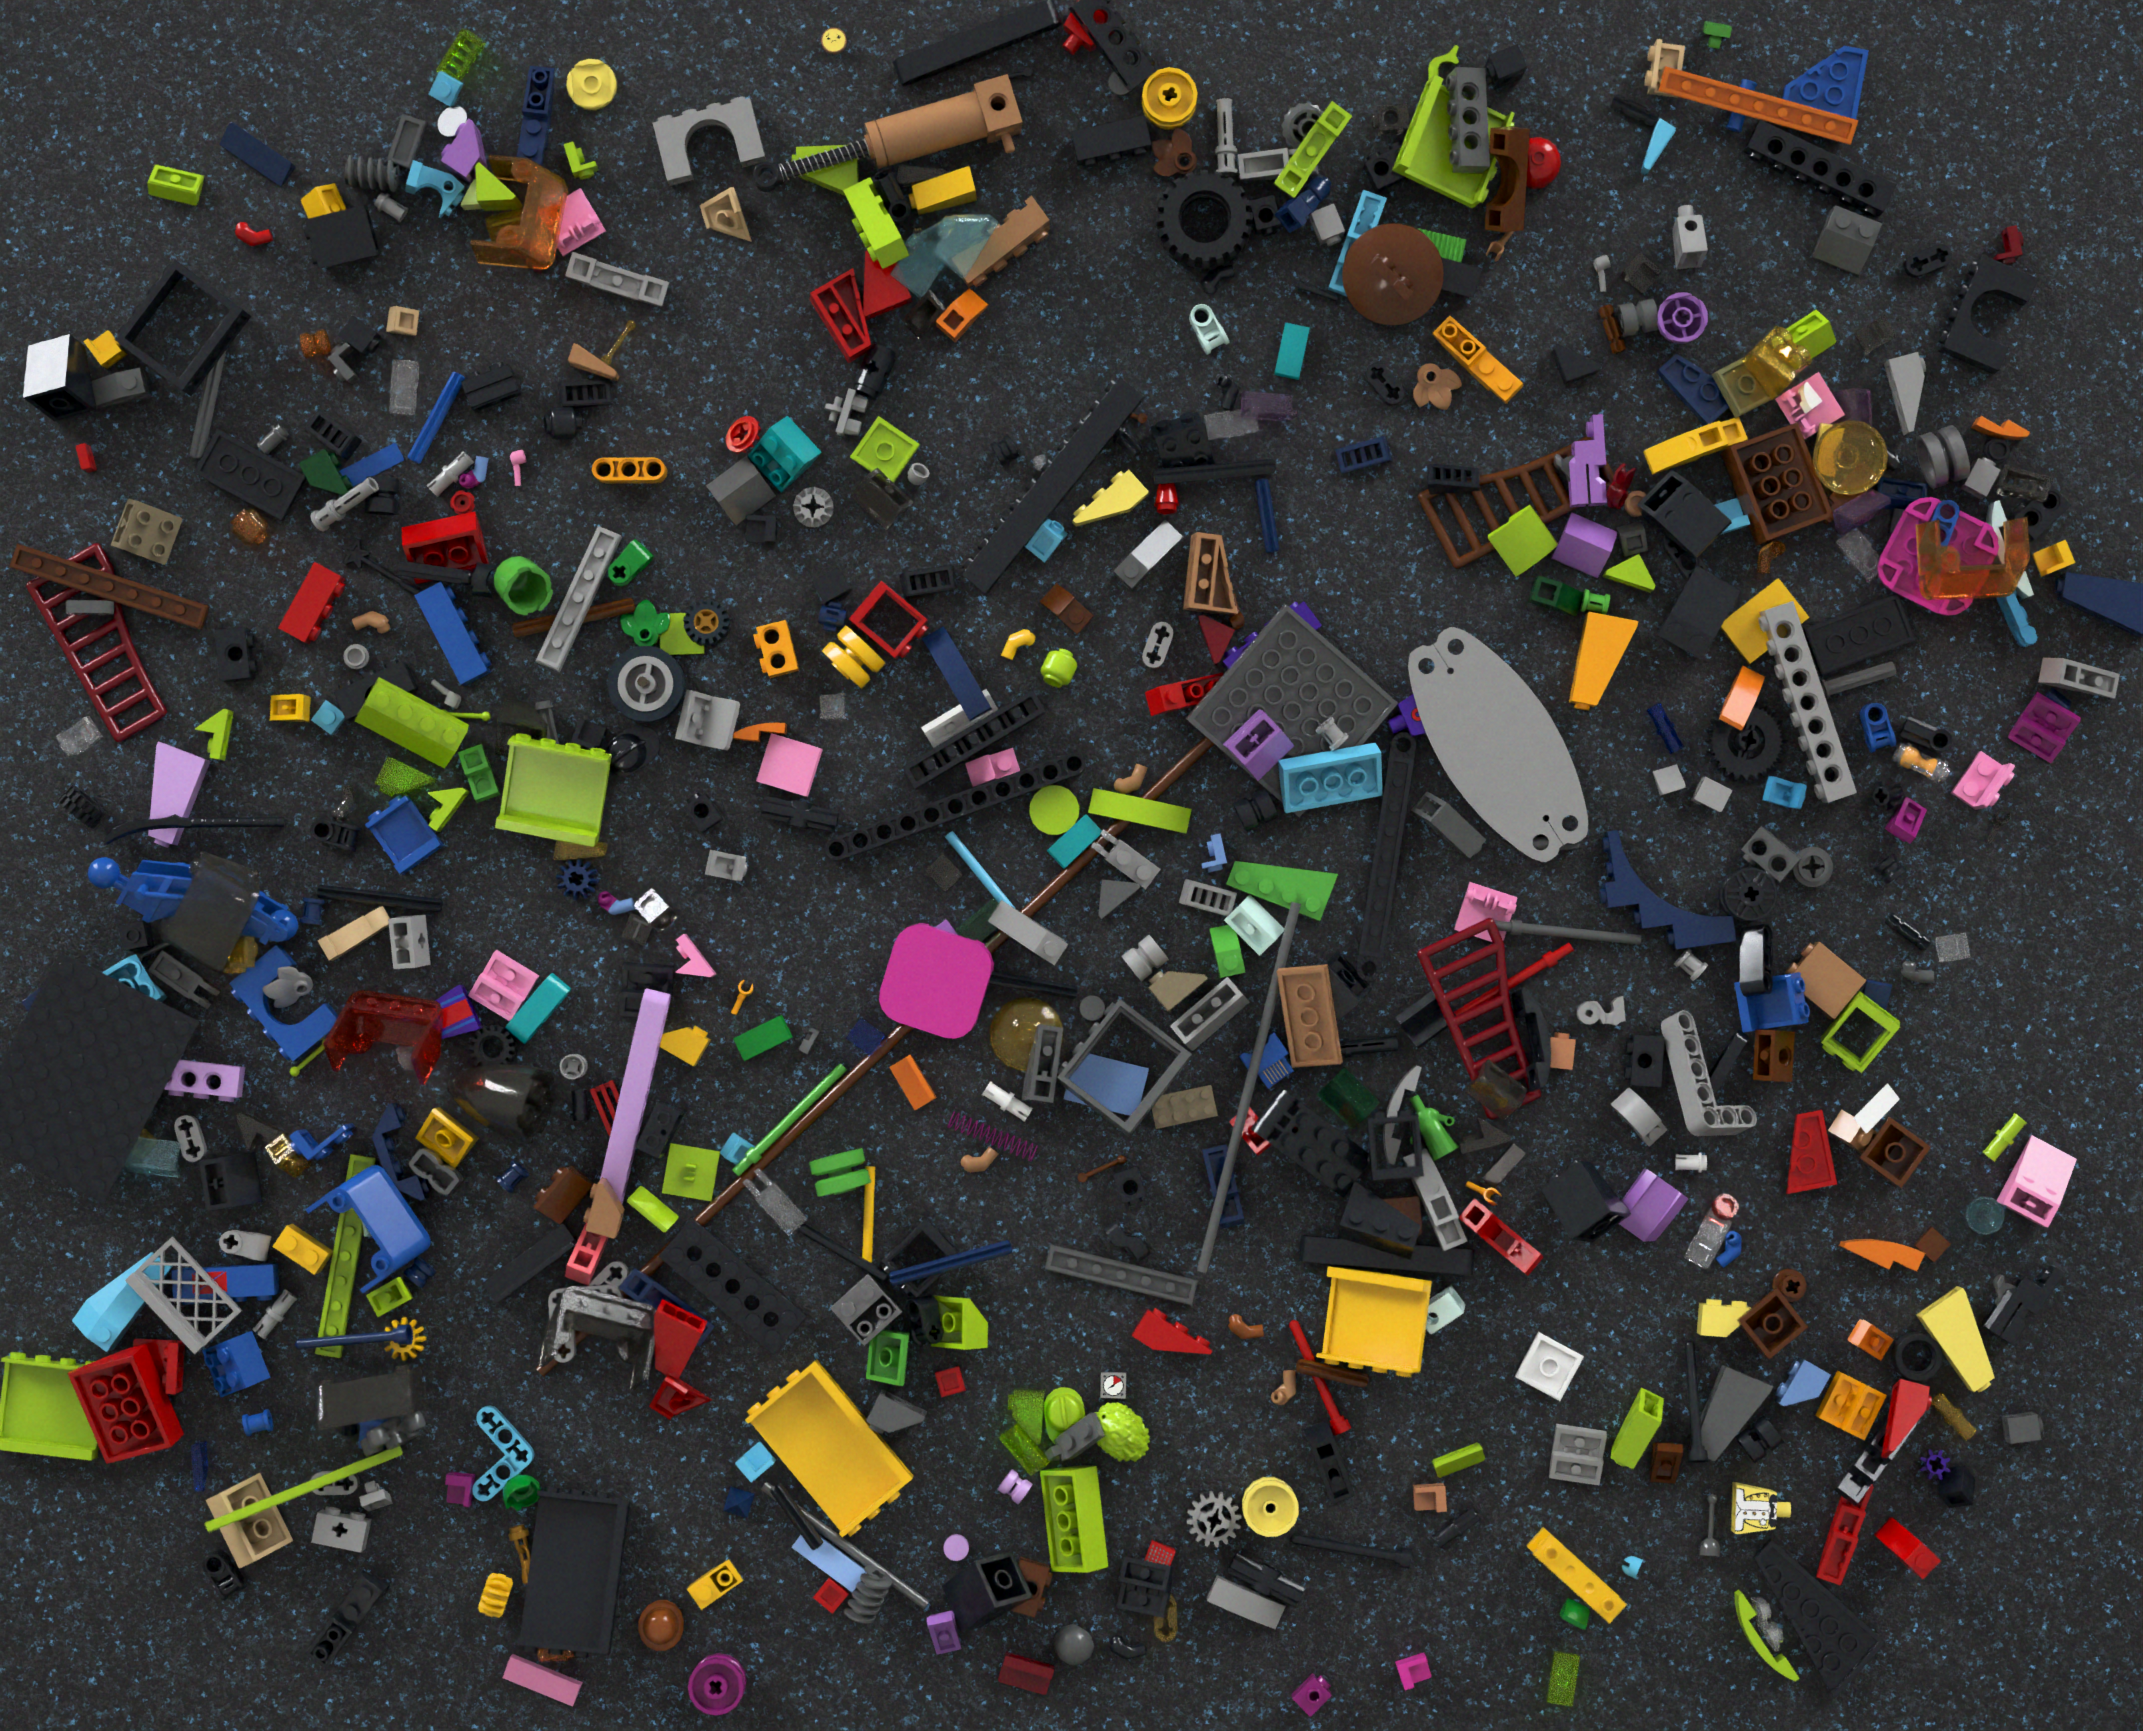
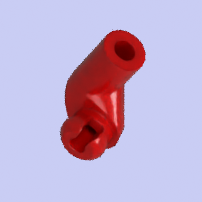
[235,222,273,246]

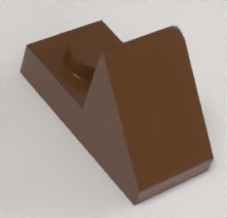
[1040,583,1094,635]
[1650,1442,1683,1484]

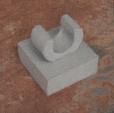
[359,1481,392,1512]

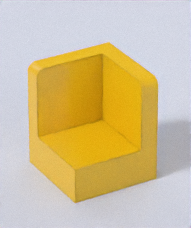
[84,331,127,369]
[2032,540,2075,577]

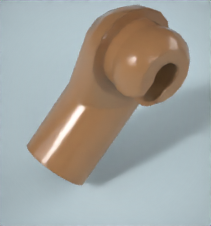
[352,611,390,633]
[1114,764,1147,794]
[961,1146,999,1173]

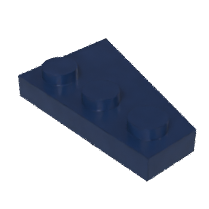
[1656,354,1729,426]

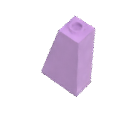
[148,742,211,848]

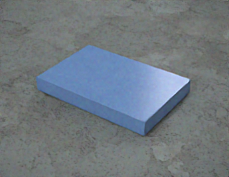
[1064,1054,1149,1116]

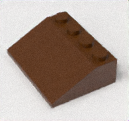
[1720,422,1834,546]

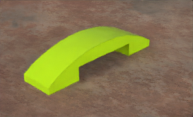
[1273,101,1352,199]
[1088,788,1192,834]
[1734,1589,1800,1681]

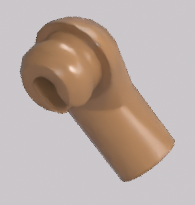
[1271,1370,1296,1405]

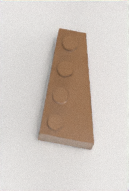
[950,196,1050,288]

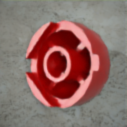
[1526,137,1561,189]

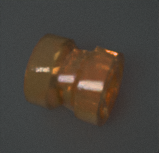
[300,329,331,359]

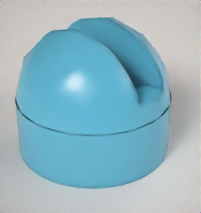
[1622,1556,1642,1578]

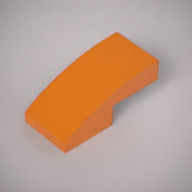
[1971,416,2030,440]
[733,723,787,742]

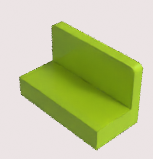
[1774,310,1836,369]

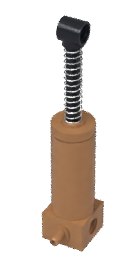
[753,74,1023,192]

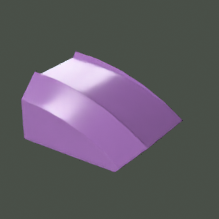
[1619,1168,1688,1242]

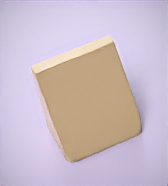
[386,306,419,336]

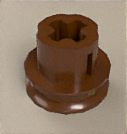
[1772,1269,1806,1302]

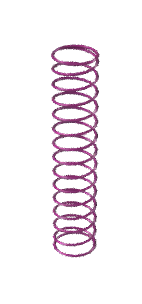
[947,1111,1038,1162]

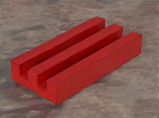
[590,1080,620,1136]

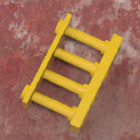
[1526,1527,1627,1624]

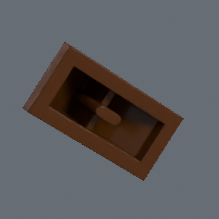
[1381,1195,1422,1236]

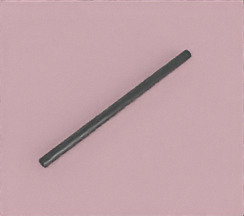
[760,1481,929,1609]

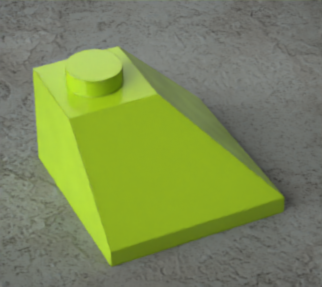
[931,1295,988,1350]

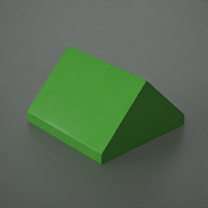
[866,1329,910,1386]

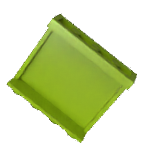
[1392,75,1515,208]
[495,734,612,847]
[0,1352,99,1461]

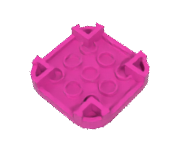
[1877,497,1999,616]
[879,923,994,1039]

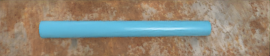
[945,831,1016,909]

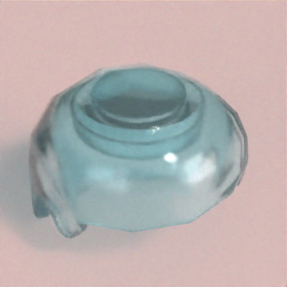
[1965,1196,2005,1235]

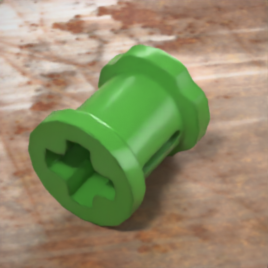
[1580,589,1610,615]

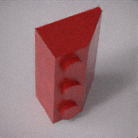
[402,512,489,584]

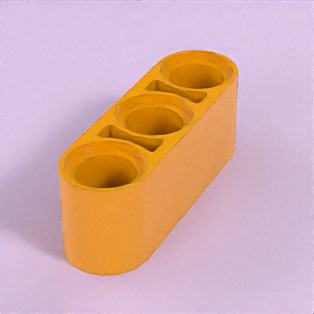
[592,457,667,484]

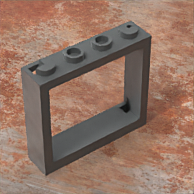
[1057,999,1192,1137]

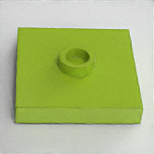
[850,416,920,486]

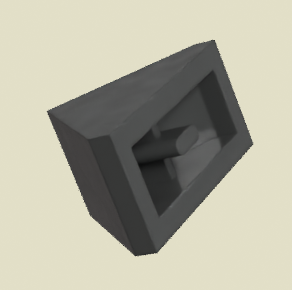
[1098,880,1140,919]

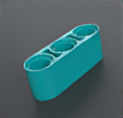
[505,973,572,1044]

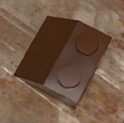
[1859,1117,1931,1188]
[1737,1288,1808,1359]

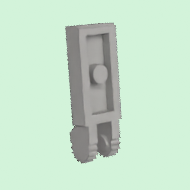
[1091,829,1161,889]

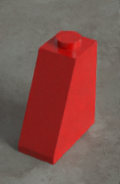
[863,246,913,321]
[654,1299,708,1380]
[1874,1517,1941,1579]

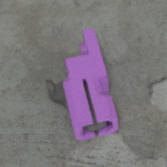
[1554,414,1607,507]

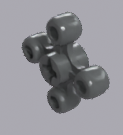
[360,1411,426,1457]

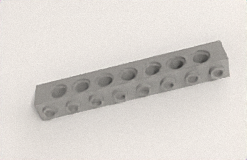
[1758,601,1857,803]

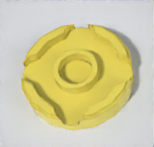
[566,59,617,110]

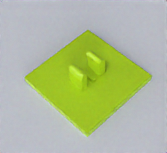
[662,1143,720,1201]

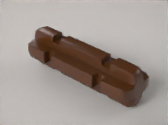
[1599,304,1626,354]

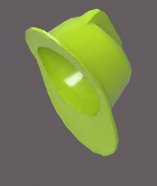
[1044,1387,1085,1444]

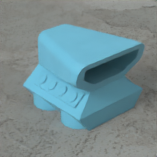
[102,954,167,1002]

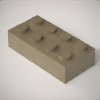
[1152,1085,1218,1129]

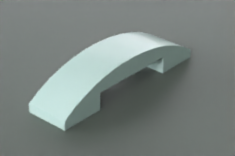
[1986,500,2034,599]

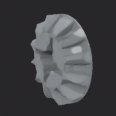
[793,487,834,527]

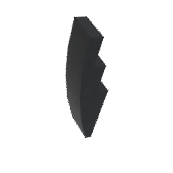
[1835,1420,1917,1506]

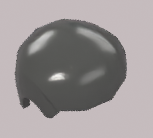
[1053,1624,1094,1666]

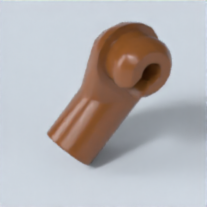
[1228,1314,1264,1339]

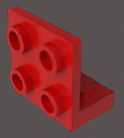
[133,1338,185,1394]

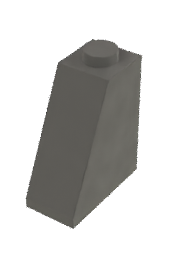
[1411,791,1486,859]

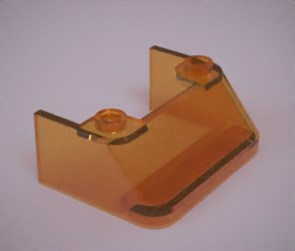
[471,155,568,270]
[1916,517,2030,600]

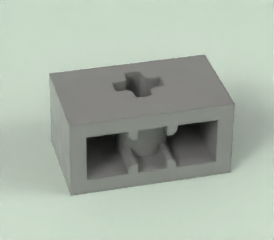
[388,915,431,969]
[311,1507,372,1553]

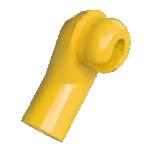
[1001,629,1035,660]

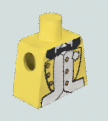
[1731,1482,1791,1534]

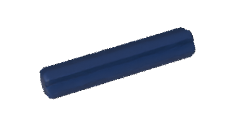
[1255,479,1279,553]

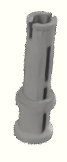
[1215,98,1238,177]
[311,477,379,531]

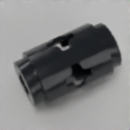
[853,343,895,400]

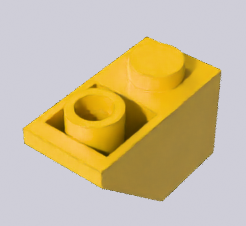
[687,1559,743,1610]

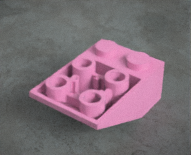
[1996,1135,2077,1228]

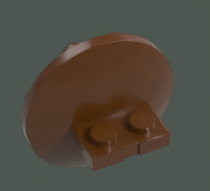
[1342,223,1444,325]

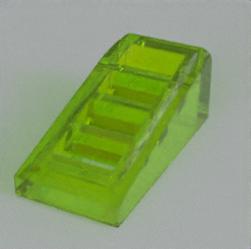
[436,29,486,81]

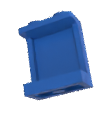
[365,795,445,875]
[1734,972,1810,1032]

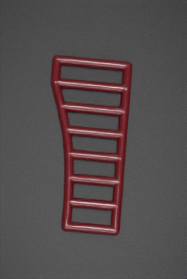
[26,543,167,742]
[1417,918,1541,1120]

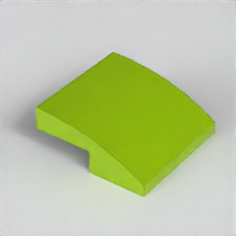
[1488,505,1558,577]

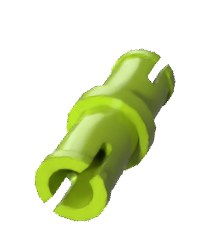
[1982,1113,2027,1162]

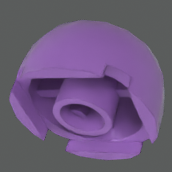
[1657,292,1708,344]

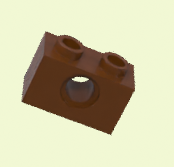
[1753,1029,1795,1082]
[1011,1556,1053,1618]

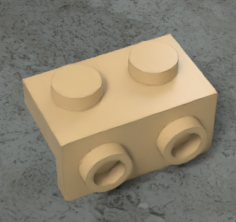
[1644,39,1685,98]

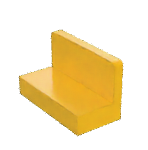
[301,183,346,219]

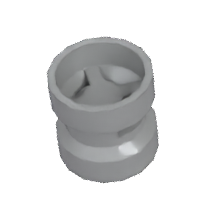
[560,1054,588,1079]

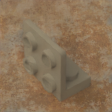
[111,498,182,565]

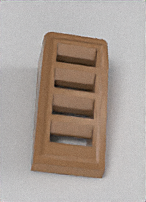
[568,343,620,381]

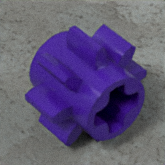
[1919,1449,1951,1480]

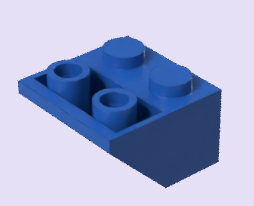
[202,1331,271,1398]

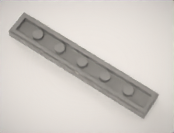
[536,526,622,672]

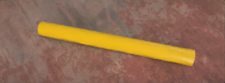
[862,1166,875,1263]

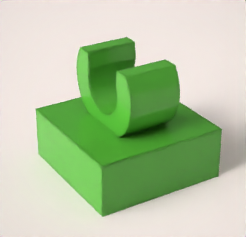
[1703,21,1732,49]

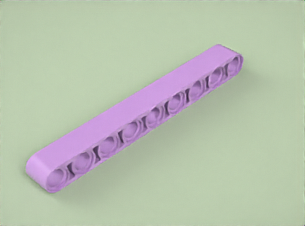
[600,988,671,1204]

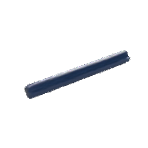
[889,1240,1012,1286]

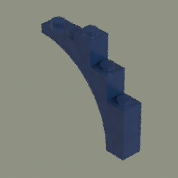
[1599,830,1736,950]

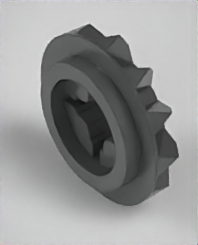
[1792,847,1833,887]

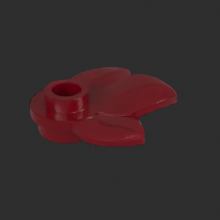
[1606,463,1636,509]

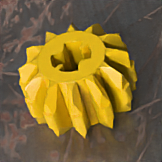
[385,1317,427,1361]
[478,1573,513,1618]

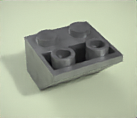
[830,1273,902,1346]

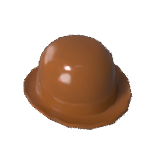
[638,1600,684,1651]

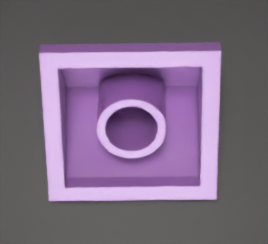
[1551,512,1618,578]

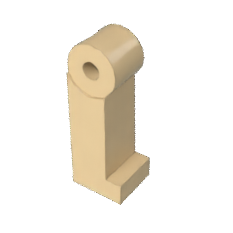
[318,906,390,961]

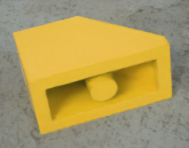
[660,1026,711,1066]

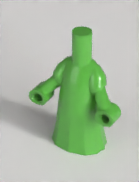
[1409,1095,1459,1161]

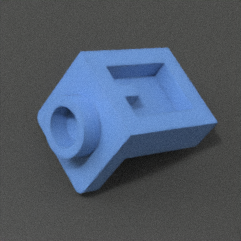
[1201,833,1227,873]

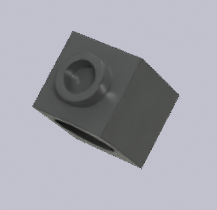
[2001,1412,2043,1444]

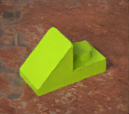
[195,709,234,761]
[428,788,470,832]
[366,1276,413,1317]

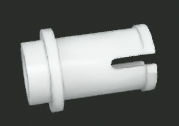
[1675,1153,1707,1173]

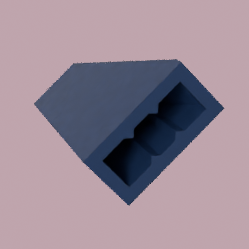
[2054,572,2143,637]

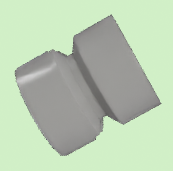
[1121,935,1169,982]

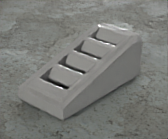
[1179,879,1237,916]

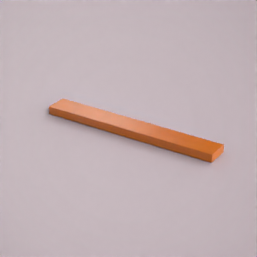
[1657,66,1859,145]

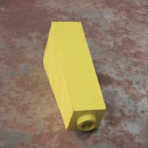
[1916,1286,1995,1392]

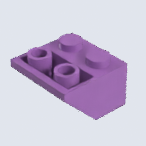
[441,119,488,185]
[1223,709,1294,781]

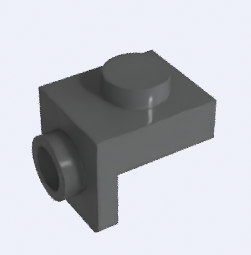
[328,342,359,385]

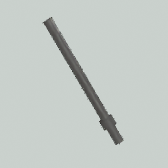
[1494,919,1641,945]

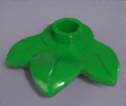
[620,599,670,647]

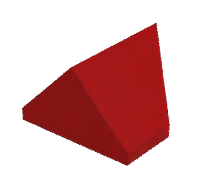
[649,1375,712,1420]

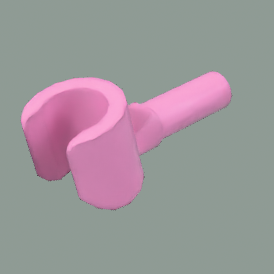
[510,450,527,486]

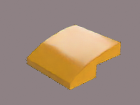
[1815,1370,1887,1441]

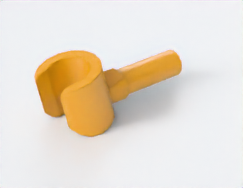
[731,980,753,1015]
[1466,1181,1502,1206]

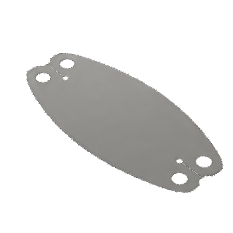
[1408,627,1588,862]

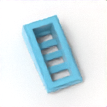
[1641,118,1676,175]

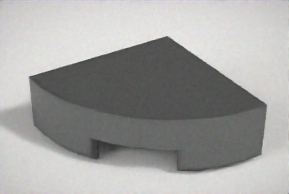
[799,1028,820,1054]

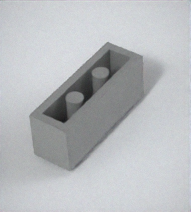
[1170,977,1249,1051]

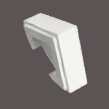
[1798,382,1822,413]

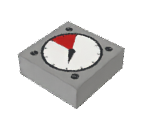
[1100,1372,1126,1399]

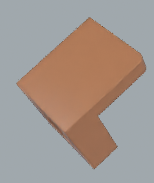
[1413,1483,1447,1512]

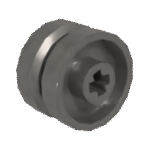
[1916,425,1970,489]

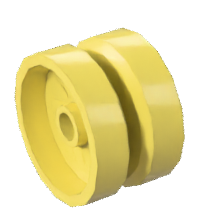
[1242,1477,1299,1537]

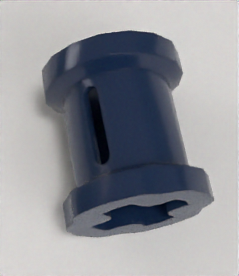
[299,897,325,925]
[495,1160,529,1193]

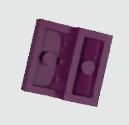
[2008,692,2081,763]

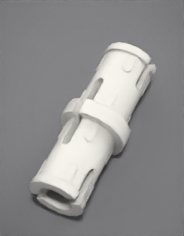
[982,1081,1033,1122]

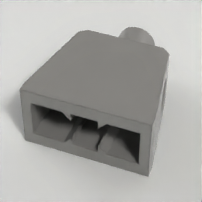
[1672,205,1708,269]

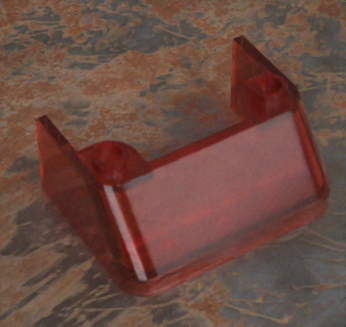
[323,990,443,1085]

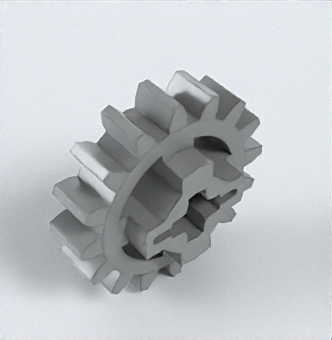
[1186,1491,1242,1547]

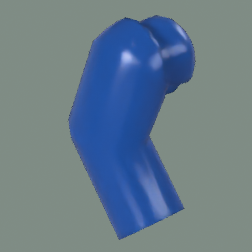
[1715,1231,1742,1268]

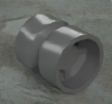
[1617,298,1659,337]

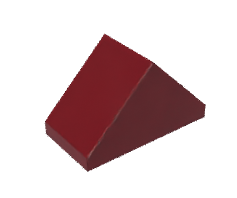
[1197,615,1235,666]

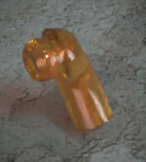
[1757,540,1786,574]

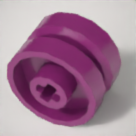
[688,1653,747,1716]

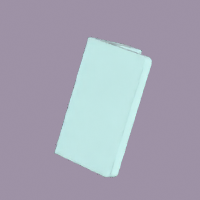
[1224,895,1284,956]

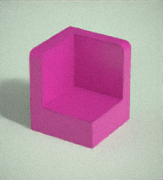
[1395,1652,1431,1690]

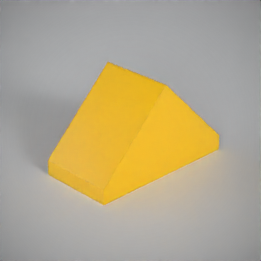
[270,694,311,722]

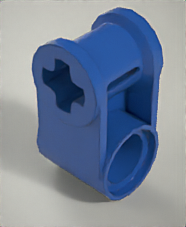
[1859,703,1896,753]

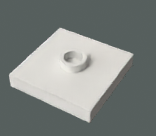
[1515,1332,1584,1401]

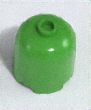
[494,556,553,615]

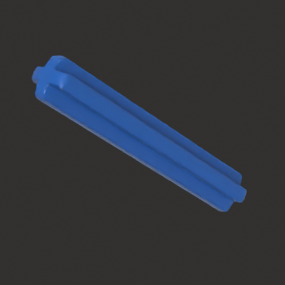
[408,372,465,464]

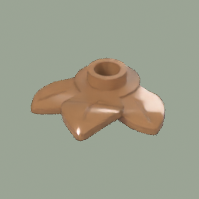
[1413,363,1462,410]

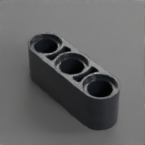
[1740,924,1773,997]

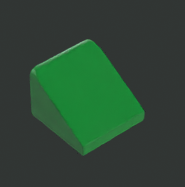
[1559,1598,1590,1630]

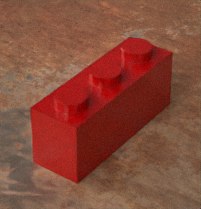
[278,562,346,645]

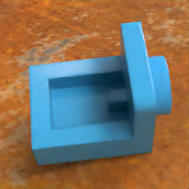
[1762,776,1807,809]

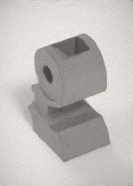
[1576,996,1626,1026]

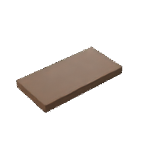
[1277,964,1343,1068]

